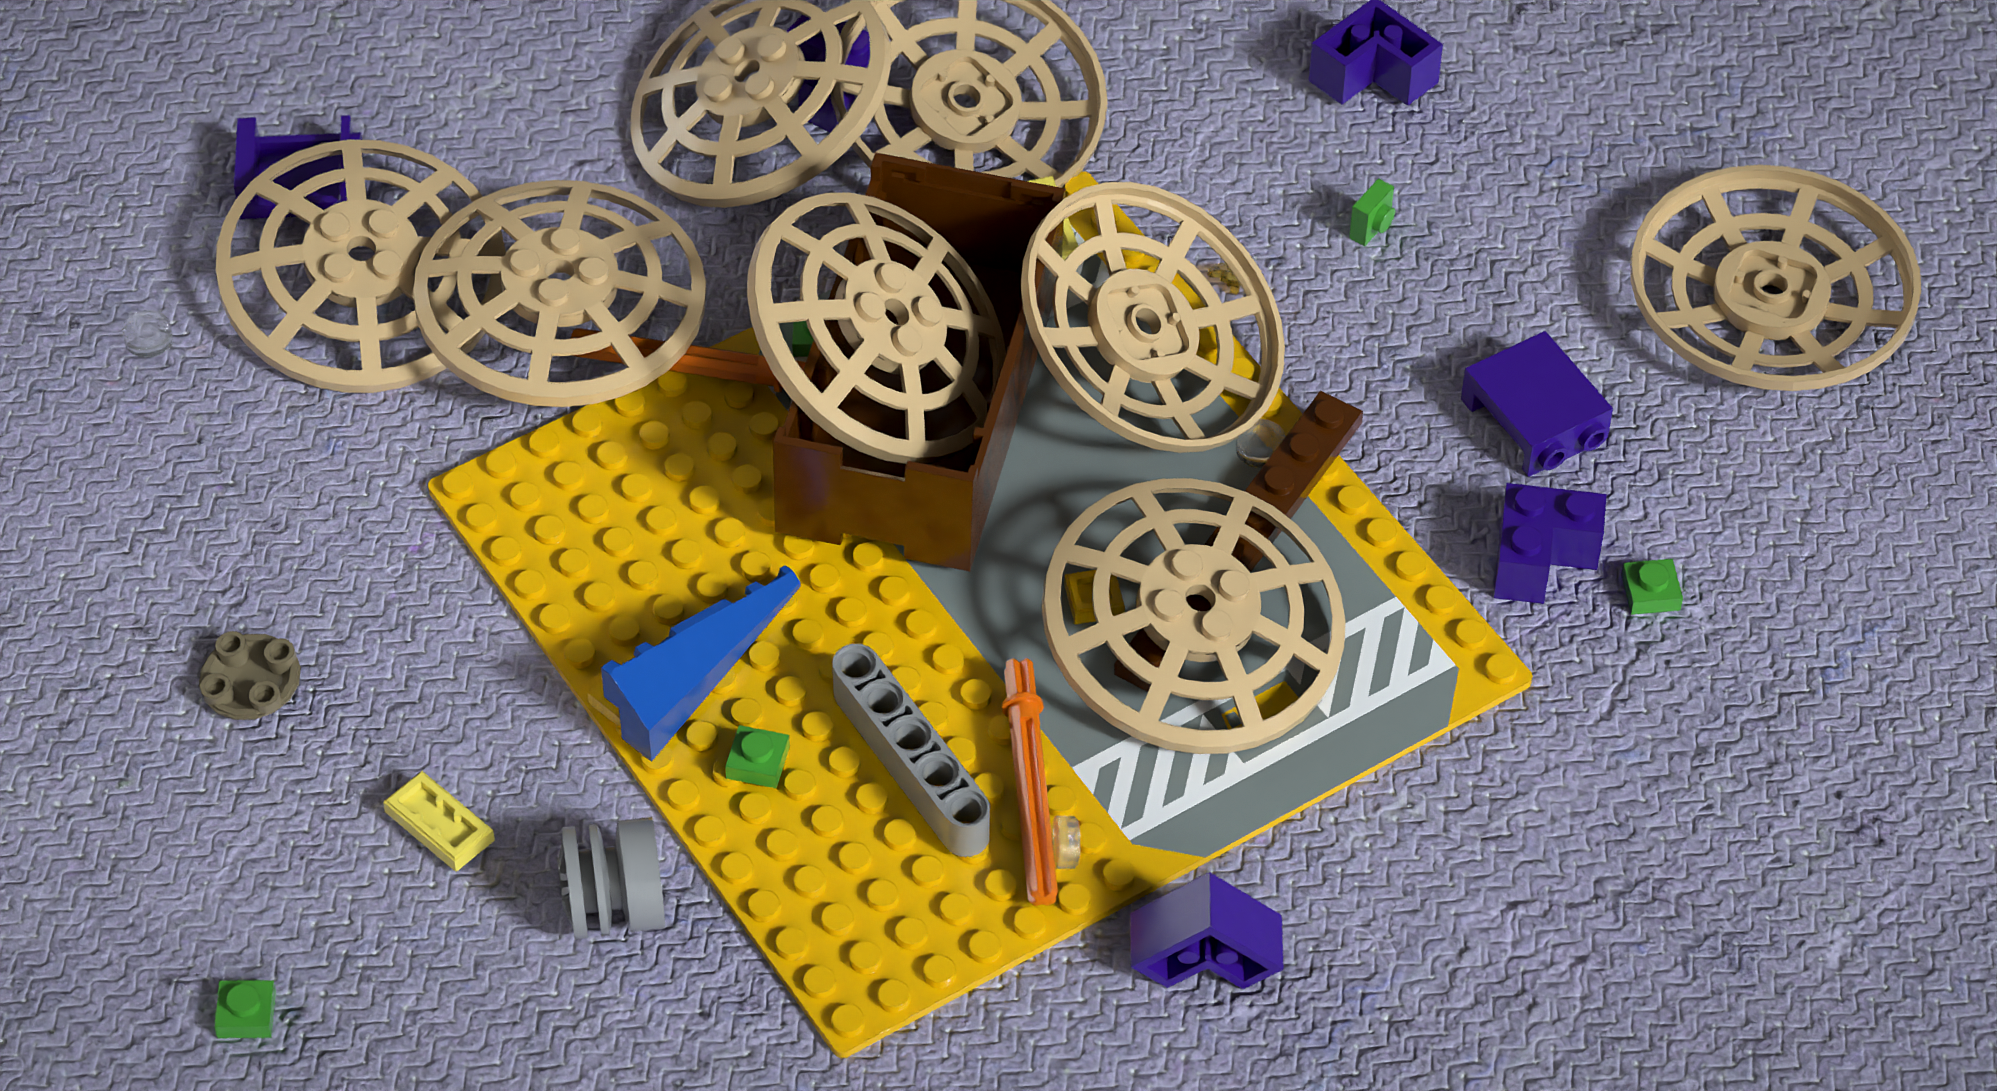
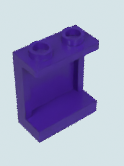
[234,115,363,219]
[1461,331,1613,477]

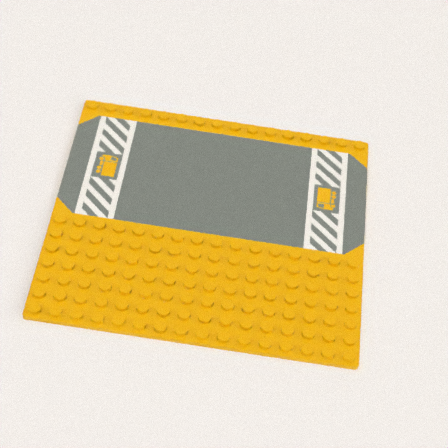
[428,171,1533,1058]

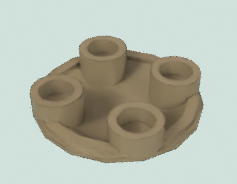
[199,631,301,720]

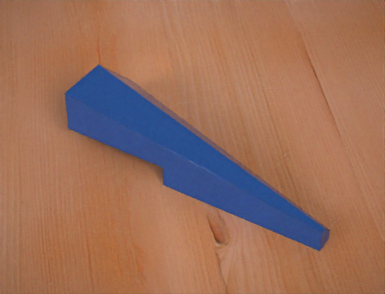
[601,565,801,762]

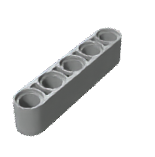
[832,644,990,857]

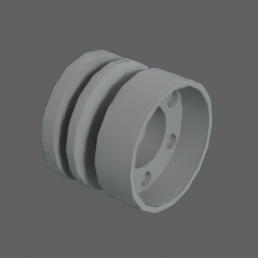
[557,817,666,939]

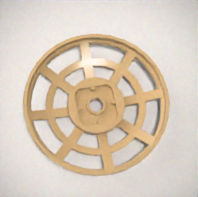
[630,0,891,208]
[831,0,1108,188]
[216,139,506,393]
[1630,165,1921,391]
[413,180,706,407]
[1021,182,1285,453]
[747,192,1006,464]
[1041,478,1346,754]

